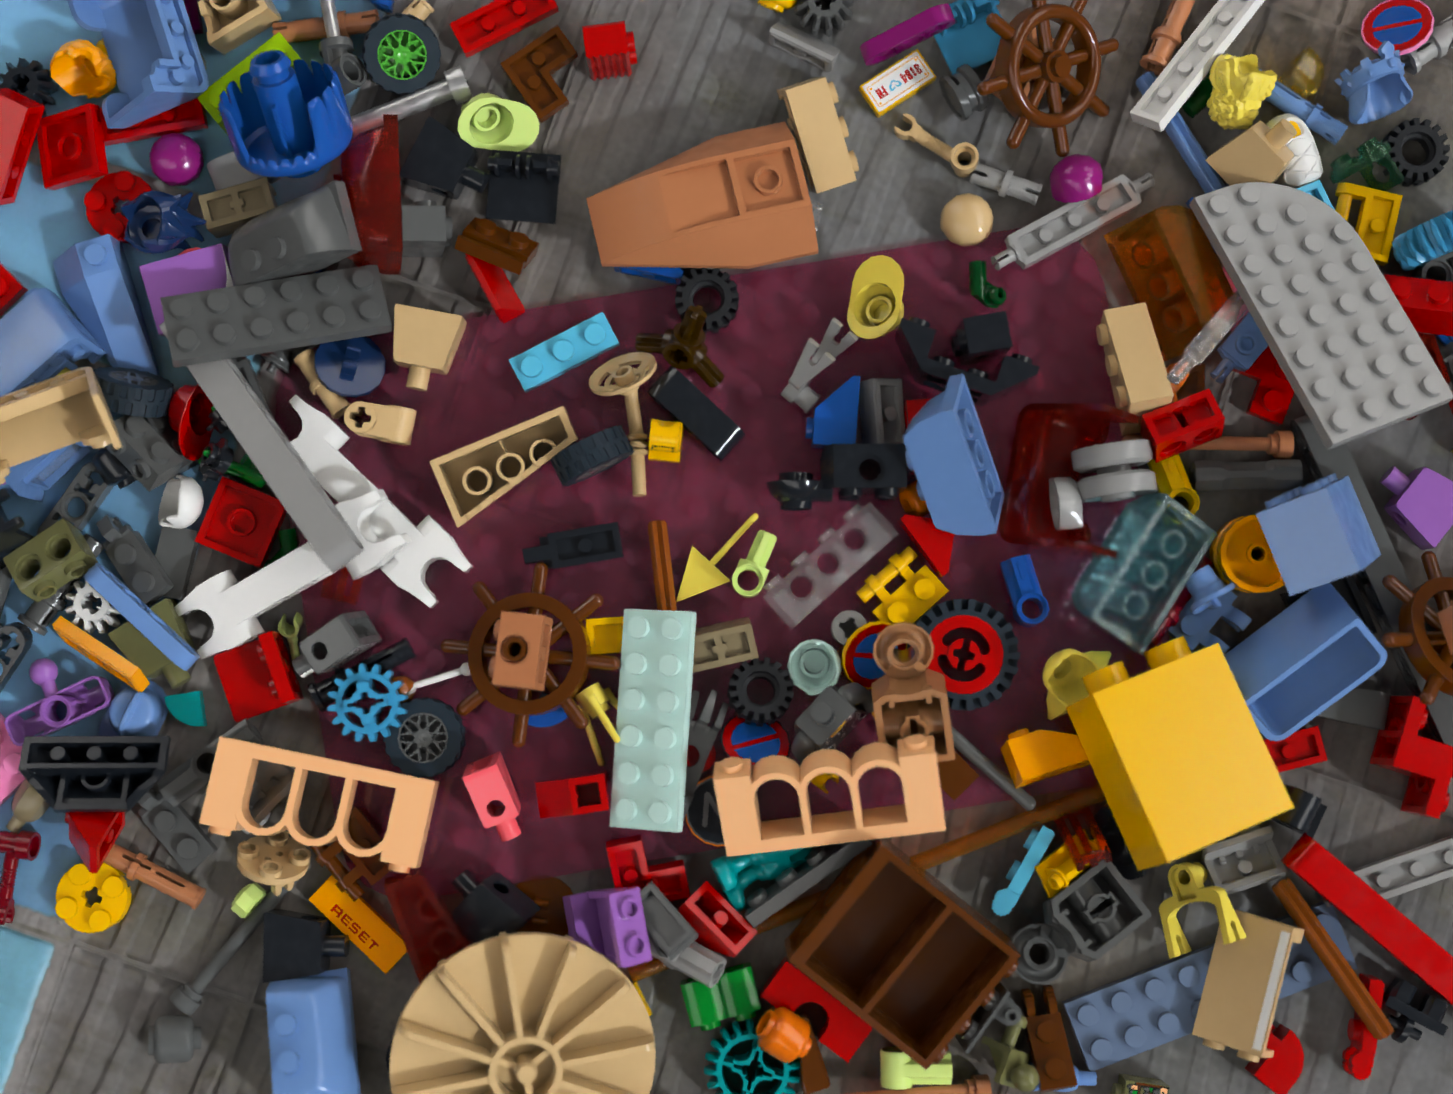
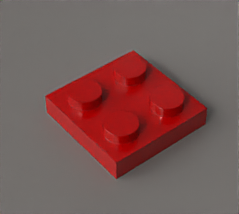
[37,103,109,191]
[194,476,287,569]

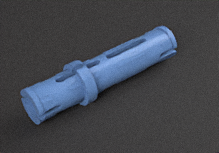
[1259,69,1348,146]

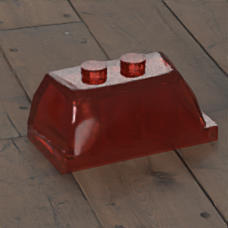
[333,114,403,275]

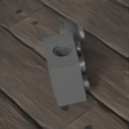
[1012,857,1153,984]

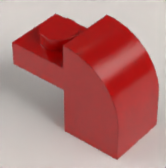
[1245,1024,1304,1094]

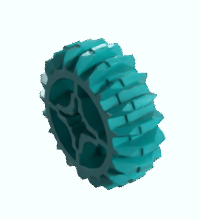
[704,1018,801,1094]

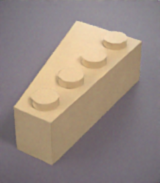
[198,0,282,55]

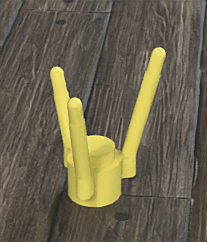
[575,682,620,766]

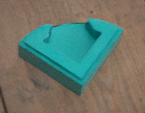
[164,691,207,726]

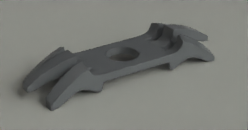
[683,689,729,820]

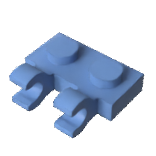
[1167,591,1252,654]

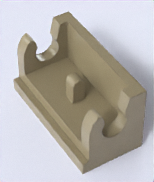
[198,177,278,238]
[693,616,759,673]

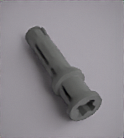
[17,534,104,636]

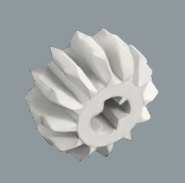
[65,580,122,634]

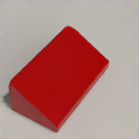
[465,254,525,324]

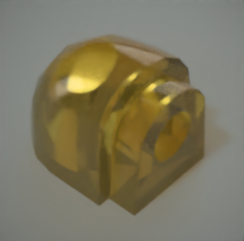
[1278,46,1324,99]

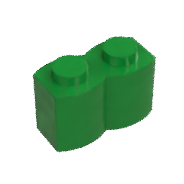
[680,962,762,1031]

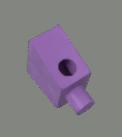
[1380,466,1453,550]

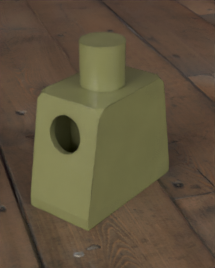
[108,598,196,689]

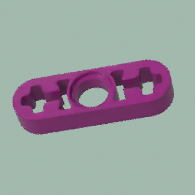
[859,3,956,66]

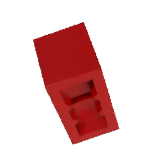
[1140,388,1225,463]

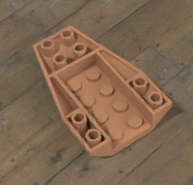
[586,121,819,269]

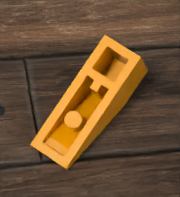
[1000,728,1090,789]

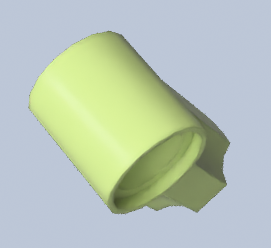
[880,1047,953,1090]

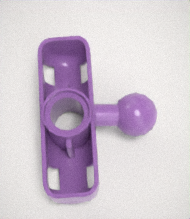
[5,658,115,746]

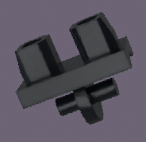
[1382,977,1448,1043]

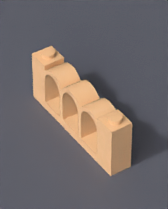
[713,734,946,857]
[199,736,439,874]

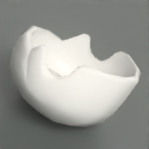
[158,474,204,529]

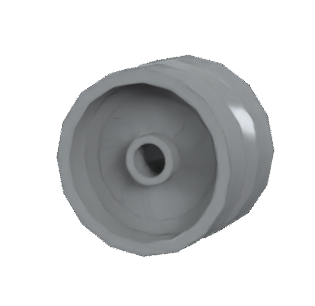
[1071,439,1158,503]

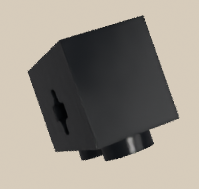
[951,311,1013,366]

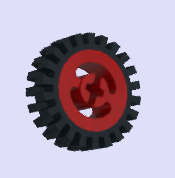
[907,599,1020,711]

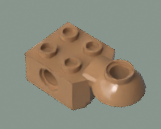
[871,622,956,769]

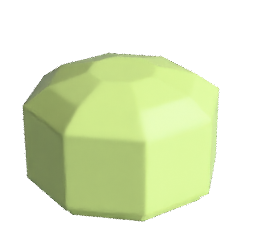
[231,882,267,918]

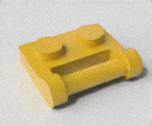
[1335,182,1403,266]

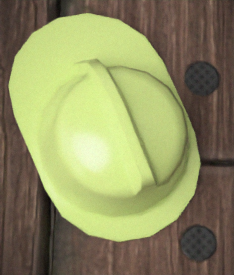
[457,93,540,152]

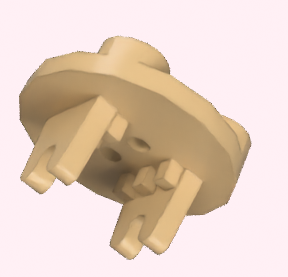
[236,831,311,896]

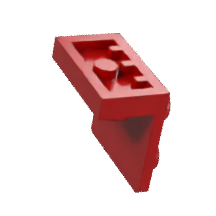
[213,631,304,722]

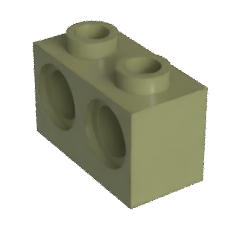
[2,518,98,603]

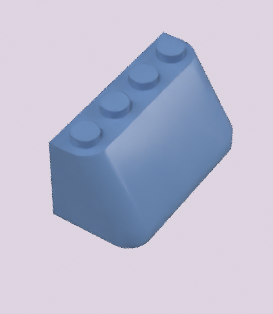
[1224,582,1387,741]

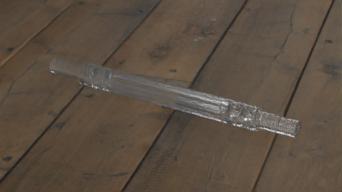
[1167,290,1248,385]

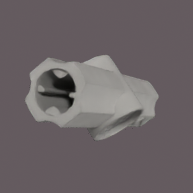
[648,934,727,988]

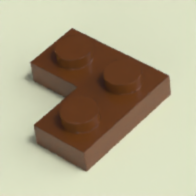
[500,25,578,123]

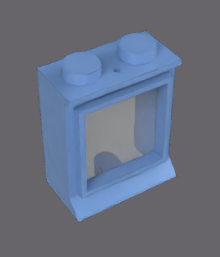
[5,441,94,502]

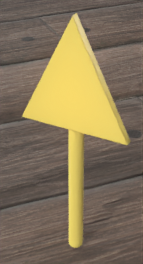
[676,513,759,603]

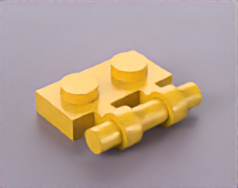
[856,546,949,624]

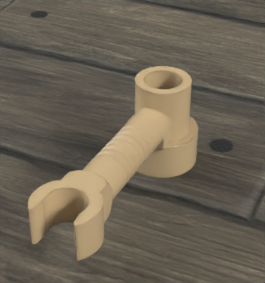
[894,114,979,177]

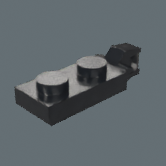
[522,522,624,570]

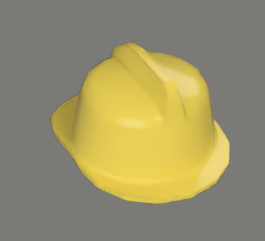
[847,255,904,339]

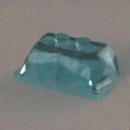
[1072,493,1217,655]

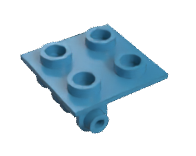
[934,0,1002,75]

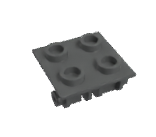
[955,981,1022,1054]

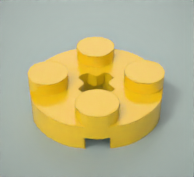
[55,862,132,933]

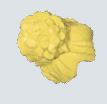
[1207,54,1278,130]

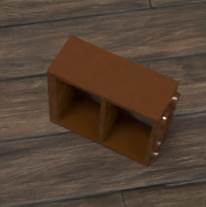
[784,838,1021,1070]

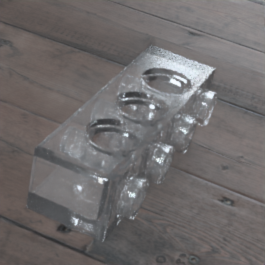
[762,502,899,630]

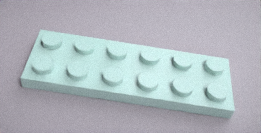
[609,609,697,832]

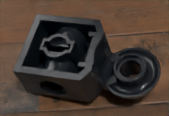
[766,443,907,511]

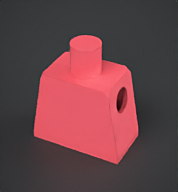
[462,751,522,842]

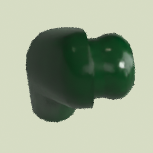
[1182,71,1213,118]
[969,260,1006,308]

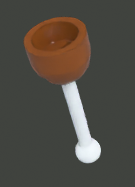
[391,662,471,705]

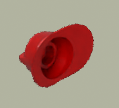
[168,384,214,461]

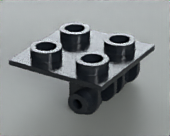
[486,150,561,224]

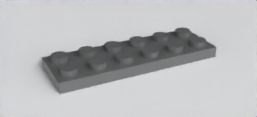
[160,264,392,368]

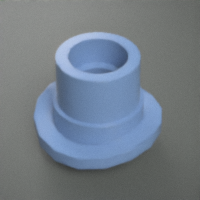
[1183,565,1236,614]

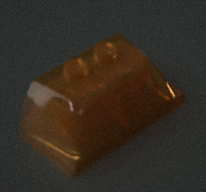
[1103,205,1239,362]

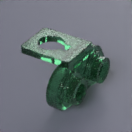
[1329,136,1404,191]

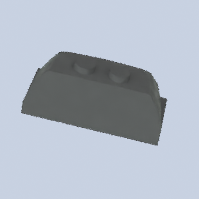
[227,180,362,286]

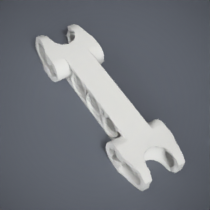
[289,394,474,609]
[174,489,411,659]

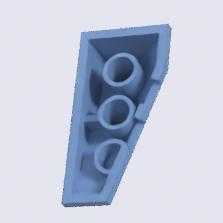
[53,234,160,375]

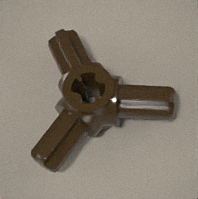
[635,304,725,388]

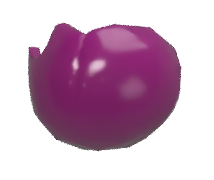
[149,133,204,186]
[1049,154,1103,203]

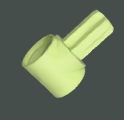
[732,530,777,598]

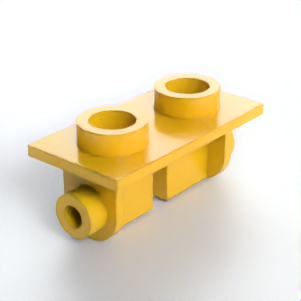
[1034,829,1107,898]

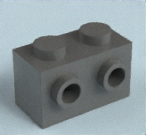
[399,200,453,257]

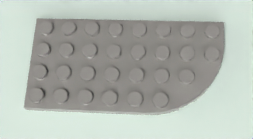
[1189,182,1453,450]

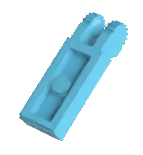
[991,825,1055,917]

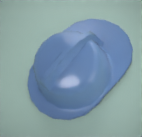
[99,680,168,736]

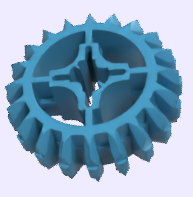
[1392,210,1453,271]

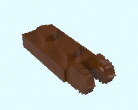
[1020,984,1078,1093]

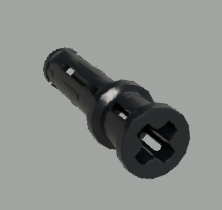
[307,637,416,713]

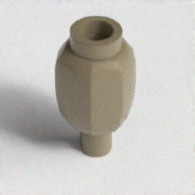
[6,778,49,833]

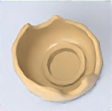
[940,193,994,247]

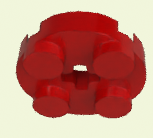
[84,171,154,243]

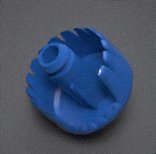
[218,50,353,178]

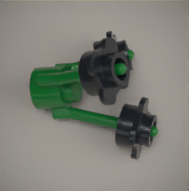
[198,406,266,488]

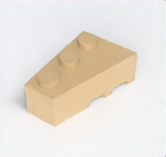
[776,77,859,194]
[1096,302,1174,436]

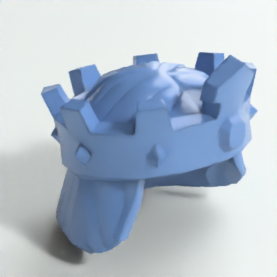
[1334,41,1413,124]

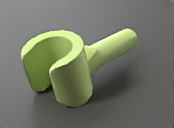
[278,612,303,660]

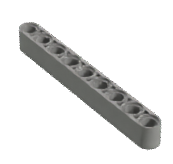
[159,321,364,573]

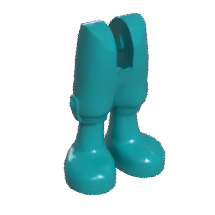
[710,847,813,913]

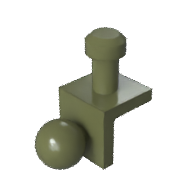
[981,1016,1039,1092]

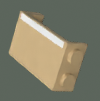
[1192,909,1305,1063]

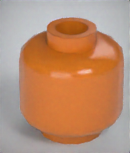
[755,1007,812,1063]

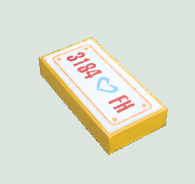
[859,49,936,118]

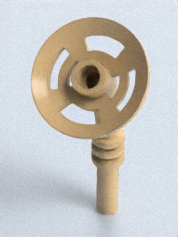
[589,352,657,497]

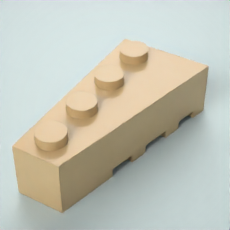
[429,406,578,528]

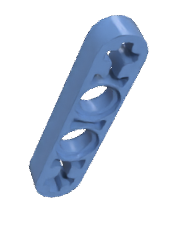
[83,563,200,671]

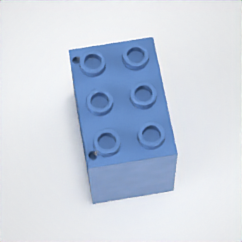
[1256,473,1381,596]

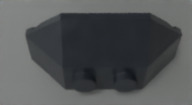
[18,736,171,812]

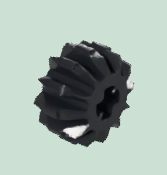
[0,57,59,115]

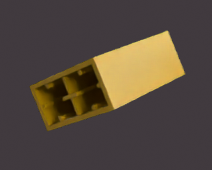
[1066,636,1294,871]

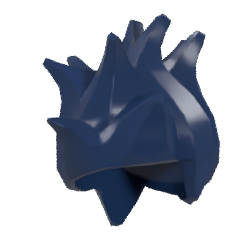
[120,190,207,254]

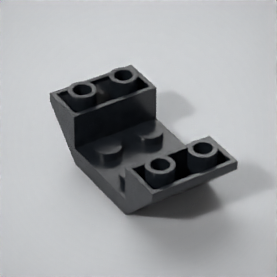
[894,317,1040,406]

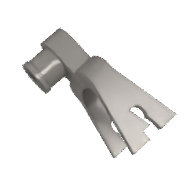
[780,317,859,414]

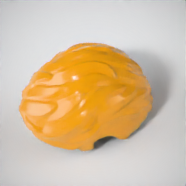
[49,39,116,99]

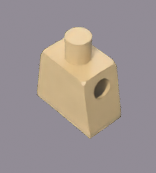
[1205,119,1297,186]
[393,303,467,391]

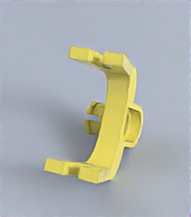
[1159,862,1247,959]

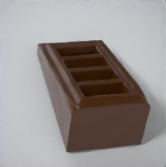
[798,1011,831,1094]

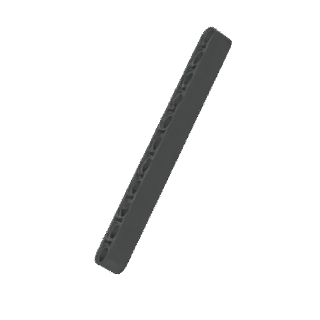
[1290,414,1453,746]

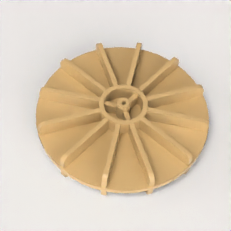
[389,931,656,1094]

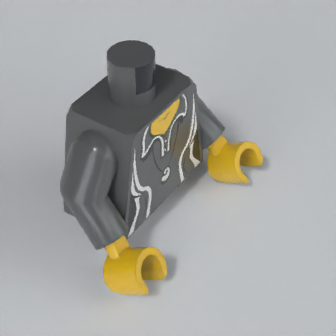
[791,682,875,793]

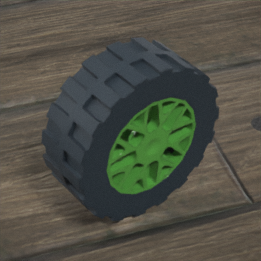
[362,13,441,94]

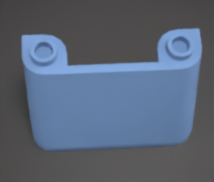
[67,0,209,129]
[0,288,107,396]

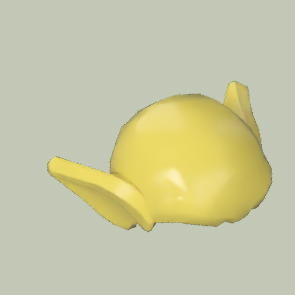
[1042,648,1112,720]

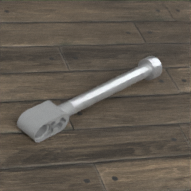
[207,65,473,191]

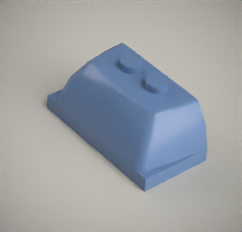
[903,373,1005,536]
[266,967,361,1094]

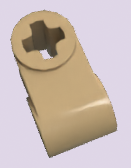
[344,401,417,446]

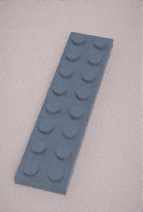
[1062,901,1358,1072]

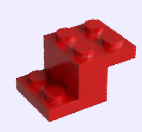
[1369,696,1453,819]

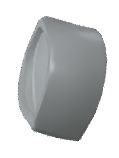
[1049,477,1083,531]

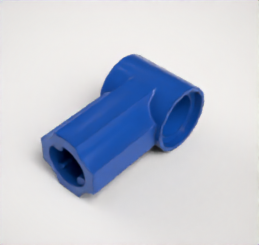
[999,554,1049,627]

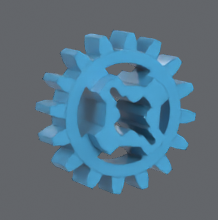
[327,663,408,742]

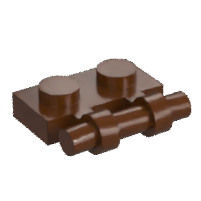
[309,806,391,901]

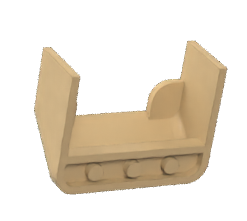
[0,367,122,485]

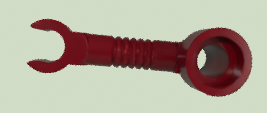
[0,830,41,925]

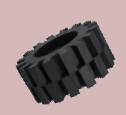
[1378,118,1450,187]
[675,268,739,334]
[727,657,794,727]

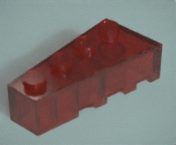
[384,867,471,984]

